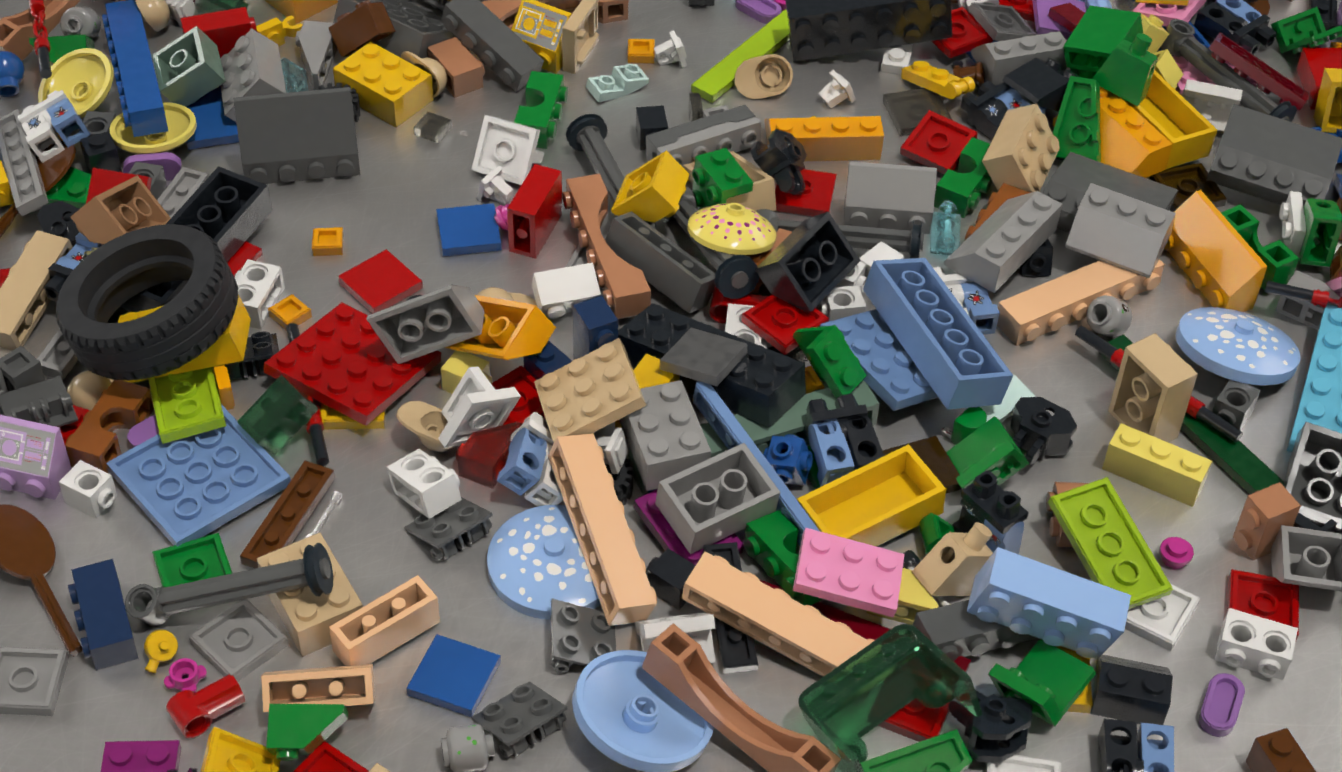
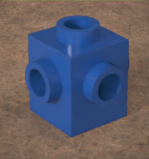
[763,434,813,486]

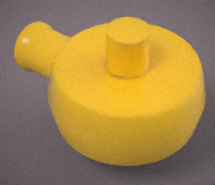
[144,629,178,674]

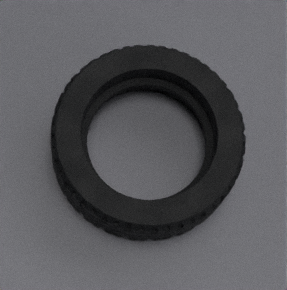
[56,224,238,381]

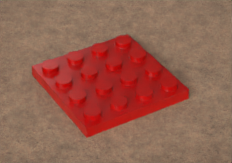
[264,302,442,426]

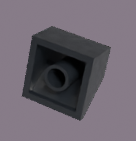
[1002,58,1080,112]
[1091,654,1173,725]

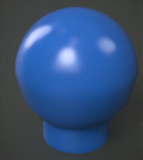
[0,51,25,97]

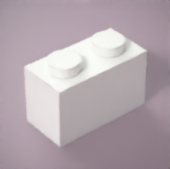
[532,263,601,319]

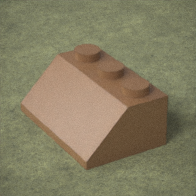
[71,175,171,244]

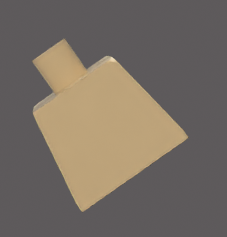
[912,522,993,596]

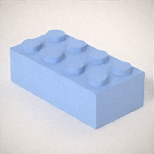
[967,547,1131,659]

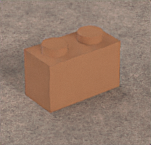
[427,37,485,98]
[1233,482,1301,561]

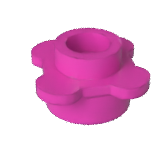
[164,658,207,693]

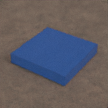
[436,203,502,256]
[406,634,501,717]

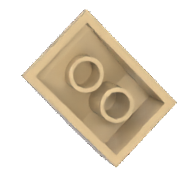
[683,151,776,211]

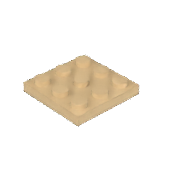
[534,338,646,442]

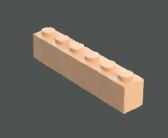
[997,259,1165,346]
[548,433,657,626]
[681,552,890,700]

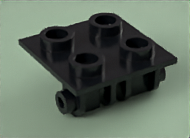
[220,331,279,380]

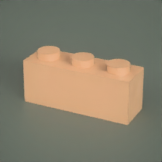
[329,575,440,666]
[261,664,375,712]

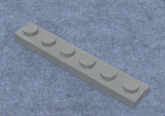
[0,109,49,216]

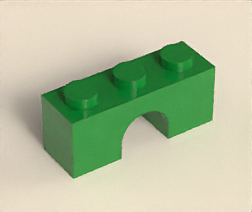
[514,71,568,149]
[934,137,992,218]
[1221,204,1299,290]
[743,510,824,606]

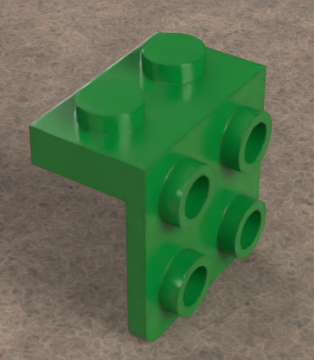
[1271,7,1342,55]
[692,148,754,210]
[793,325,867,399]

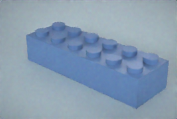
[863,258,1013,410]

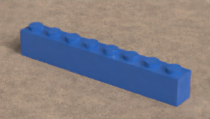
[102,0,168,137]

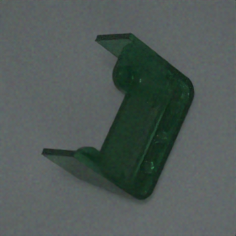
[798,624,983,772]

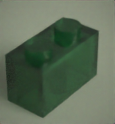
[237,375,319,456]

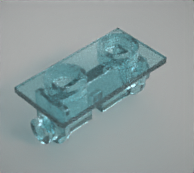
[930,200,961,255]

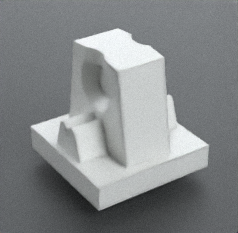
[165,0,199,28]
[654,30,687,68]
[819,70,856,108]
[476,166,513,206]
[595,427,629,474]

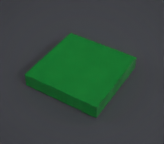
[152,533,232,588]

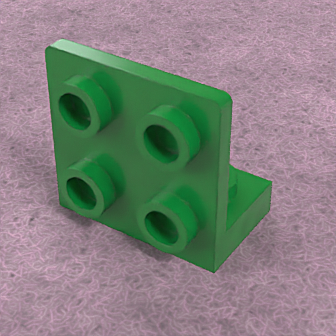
[946,416,1029,489]
[988,639,1096,727]

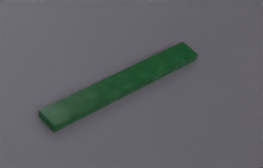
[1099,334,1284,494]

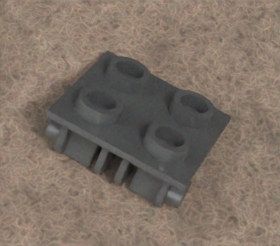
[0,376,78,427]
[404,497,493,561]
[550,598,616,673]
[471,681,568,758]

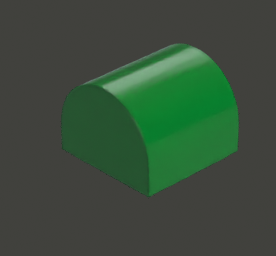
[951,407,987,445]
[919,513,954,555]

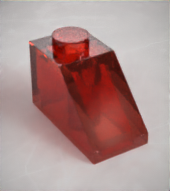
[456,422,522,489]

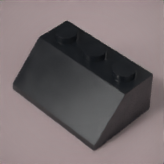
[755,212,861,313]

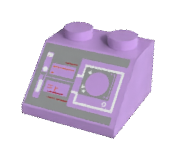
[0,415,72,500]

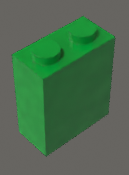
[1063,5,1143,72]

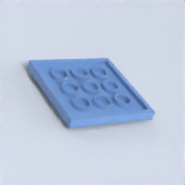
[819,309,938,411]
[106,405,291,547]

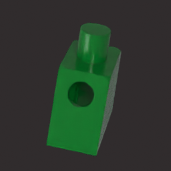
[1092,33,1158,106]
[1299,198,1342,267]

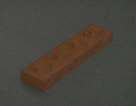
[240,460,335,569]

